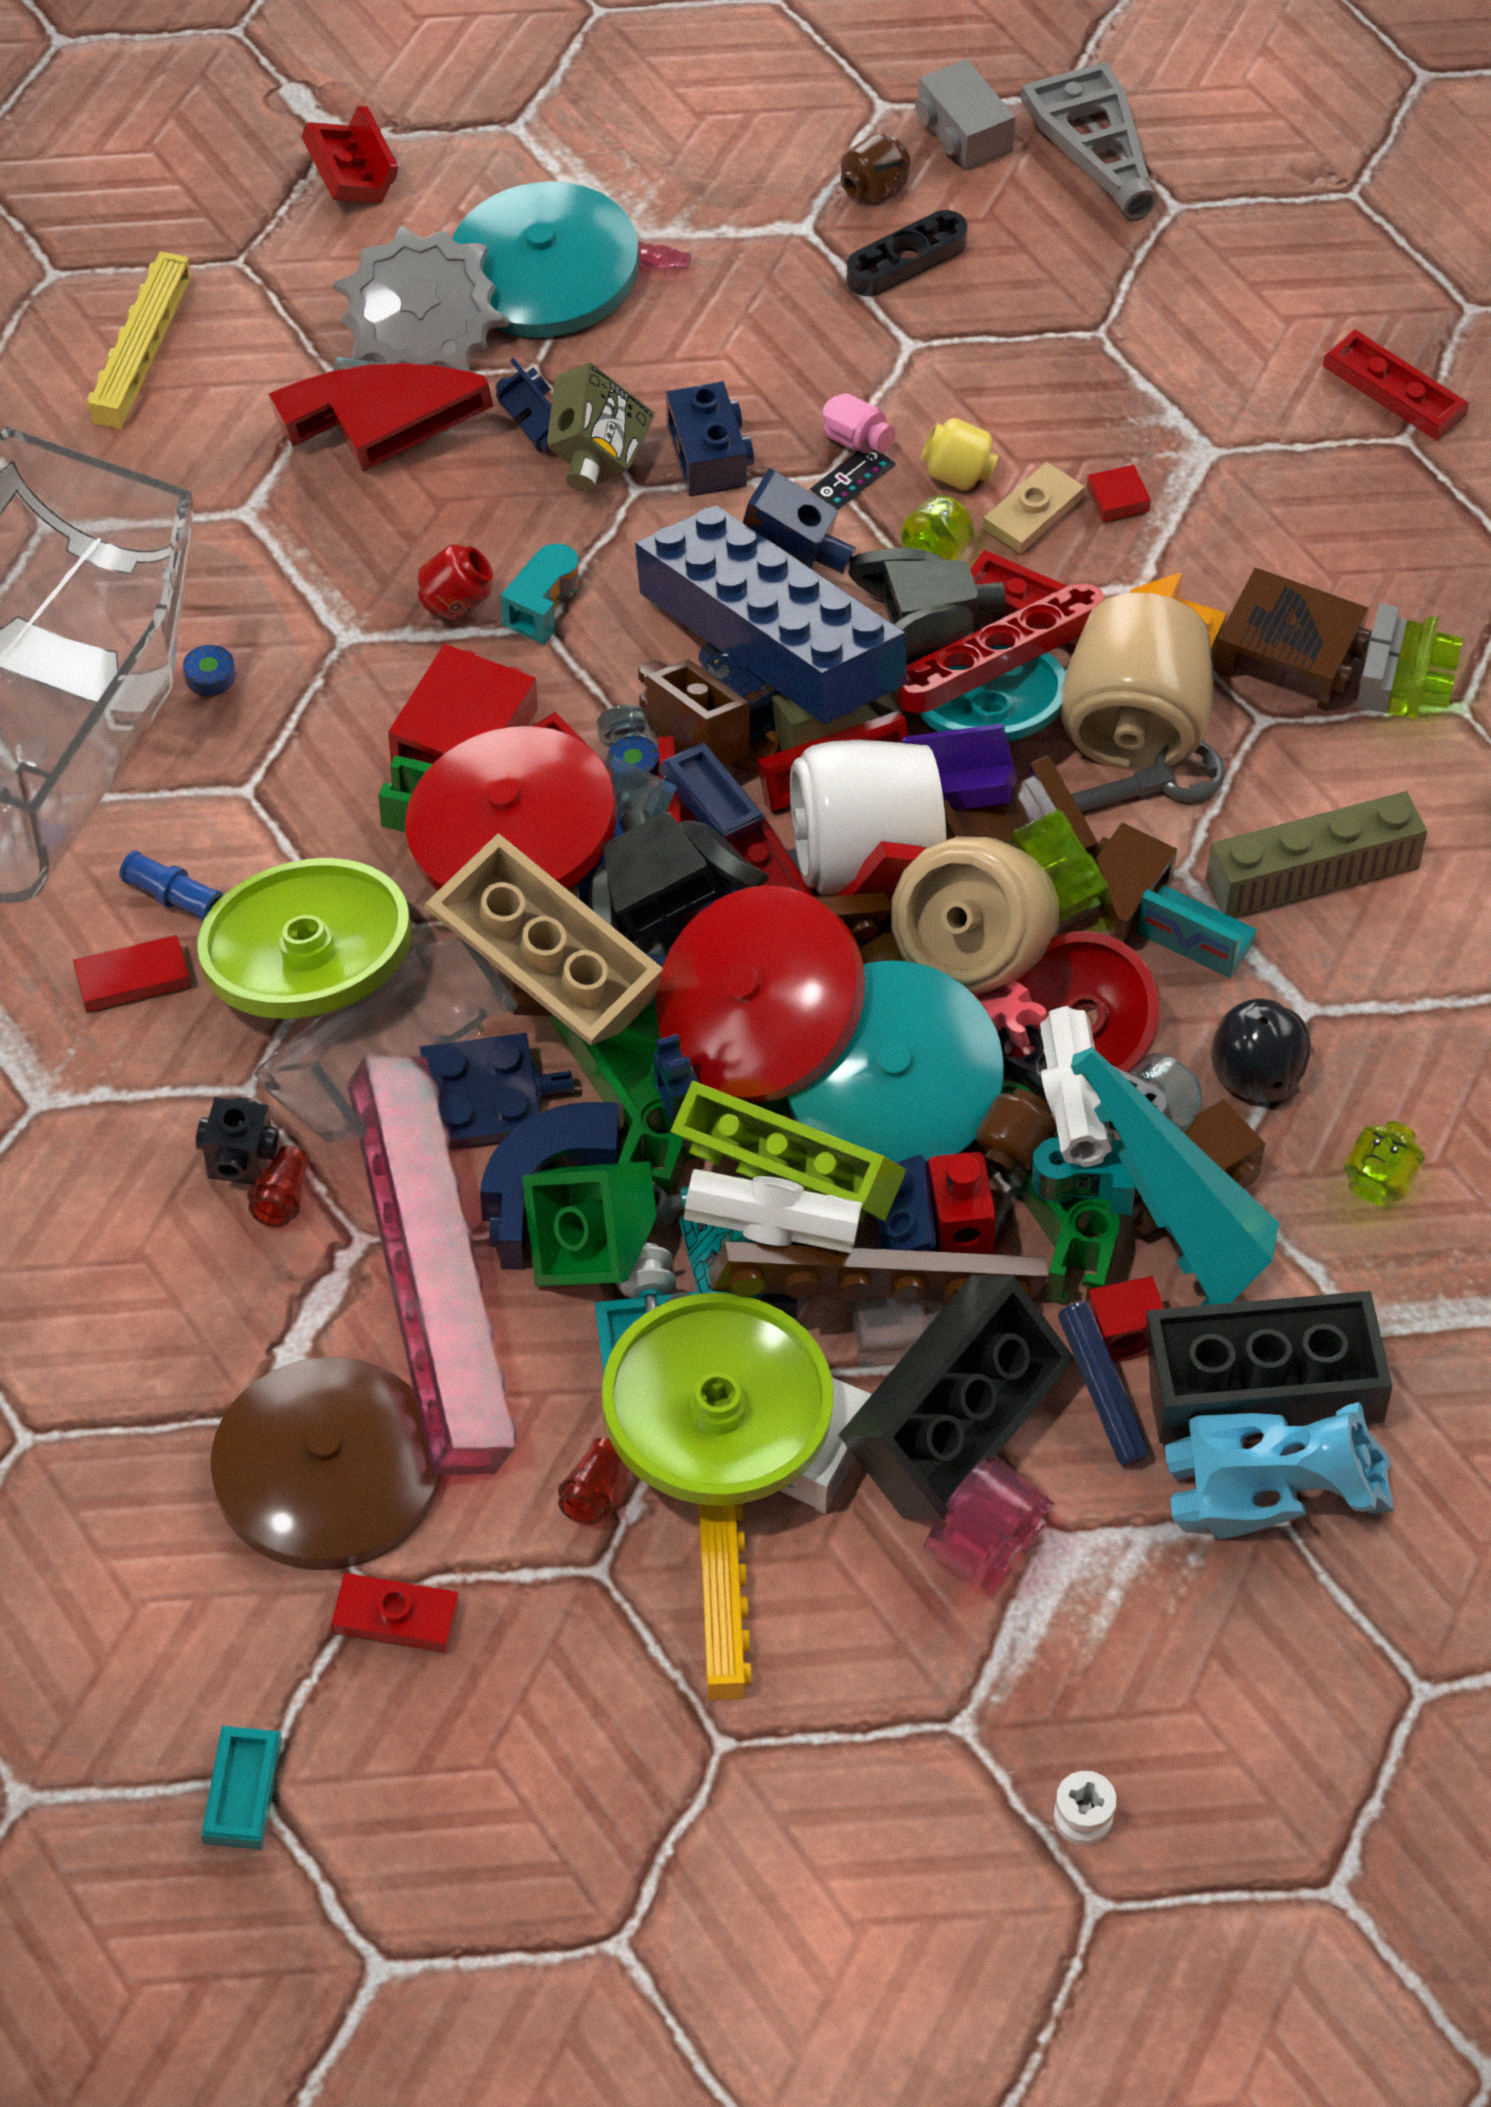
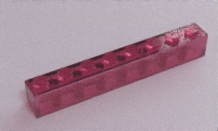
[347,1056,517,1475]

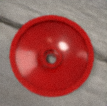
[1010,931,1161,1074]

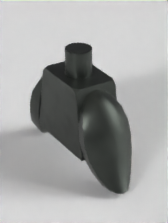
[848,548,1006,666]
[588,808,769,940]

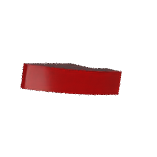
[269,363,493,472]

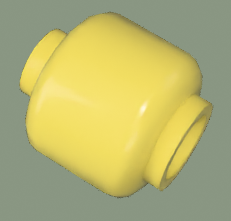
[921,418,998,491]

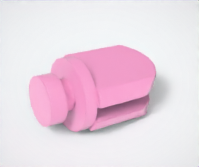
[823,393,895,453]

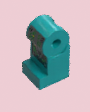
[1032,1137,1135,1215]

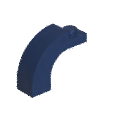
[480,1102,620,1270]

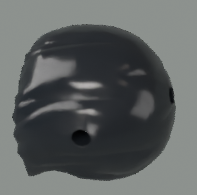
[1211,998,1311,1105]

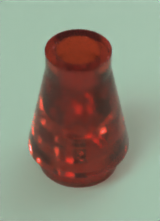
[247,1145,309,1228]
[558,1438,622,1525]

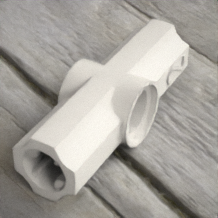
[1040,1006,1112,1168]
[684,1169,862,1253]

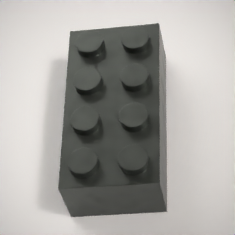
[838,1275,1075,1521]

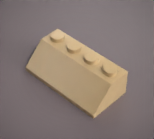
[425,833,663,1045]

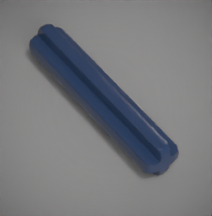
[1058,1302,1149,1465]

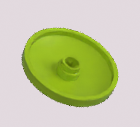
[197,858,413,1019]
[602,1293,834,1506]

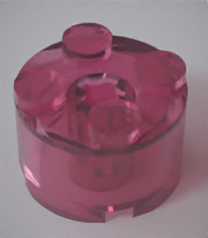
[923,1455,1055,1596]

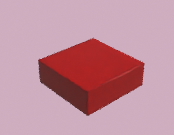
[1087,464,1151,522]

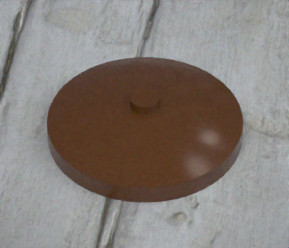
[211,1357,442,1570]

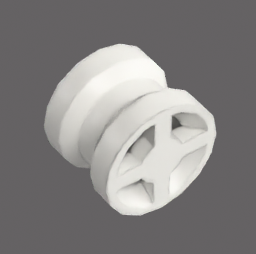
[1053,1771,1117,1846]

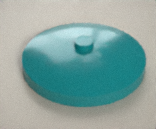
[452,182,640,338]
[786,961,1004,1163]

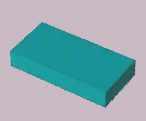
[201,1725,282,1850]

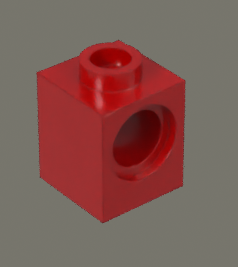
[1086,1275,1165,1362]

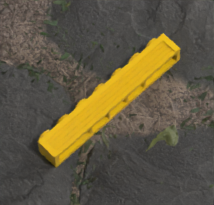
[698,1504,752,1700]

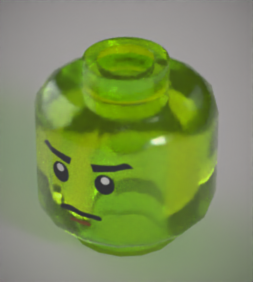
[900,494,974,560]
[1343,1121,1425,1206]

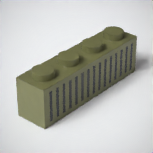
[1205,791,1427,918]

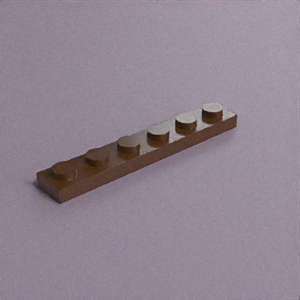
[709,1242,1049,1303]

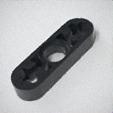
[846,210,968,296]

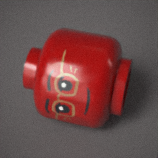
[417,544,493,620]

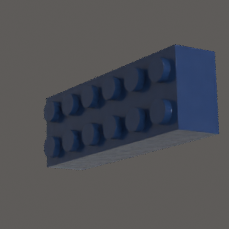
[635,505,907,725]

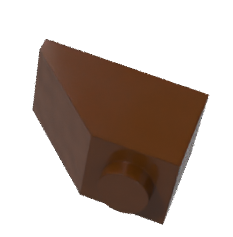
[1090,822,1177,945]

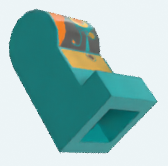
[500,543,579,645]

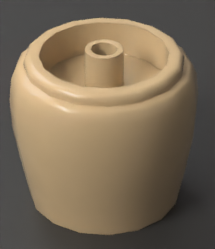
[1060,593,1214,771]
[891,836,1059,995]

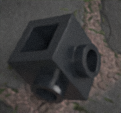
[196,1097,279,1186]

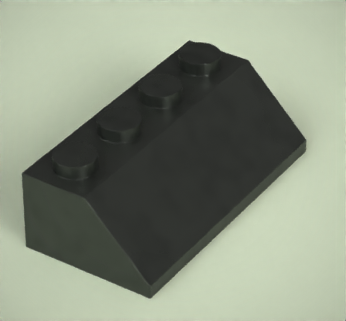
[1146,1291,1393,1443]

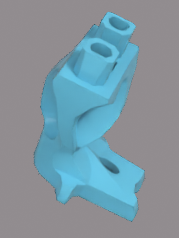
[1165,1402,1394,1540]

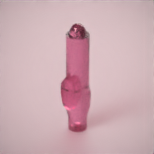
[638,241,691,269]

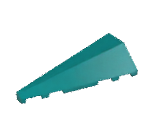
[1070,1047,1279,1306]

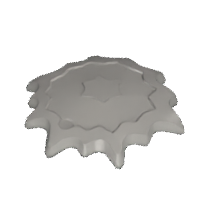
[332,225,510,371]

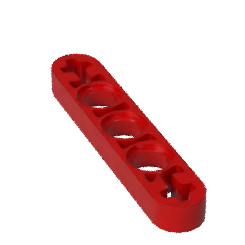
[895,583,1104,713]

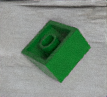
[522,1162,657,1286]

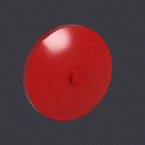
[405,726,618,891]
[656,885,865,1103]

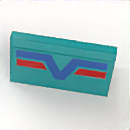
[1137,885,1257,978]

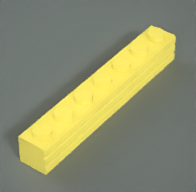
[86,251,191,430]

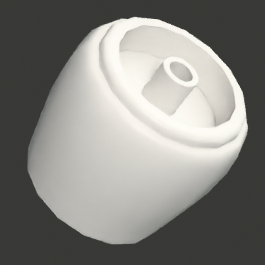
[790,740,946,897]

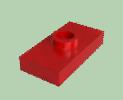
[331,1573,459,1653]

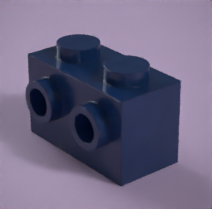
[666,381,754,497]

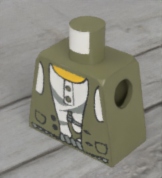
[547,362,655,492]

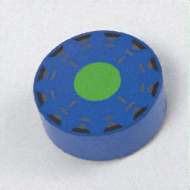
[183,645,236,696]
[607,736,658,788]

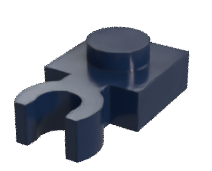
[653,1034,698,1126]

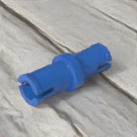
[119,850,223,921]

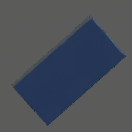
[659,742,765,843]

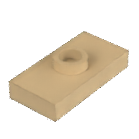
[982,462,1085,554]

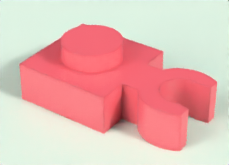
[973,980,1048,1047]

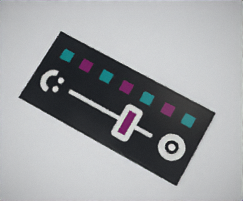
[809,450,896,511]

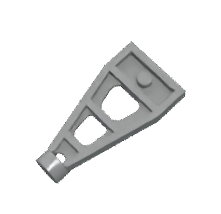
[1021,62,1158,220]

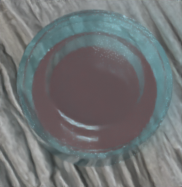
[596,705,650,748]

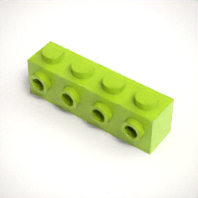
[670,1080,907,1224]

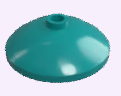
[919,645,1065,743]

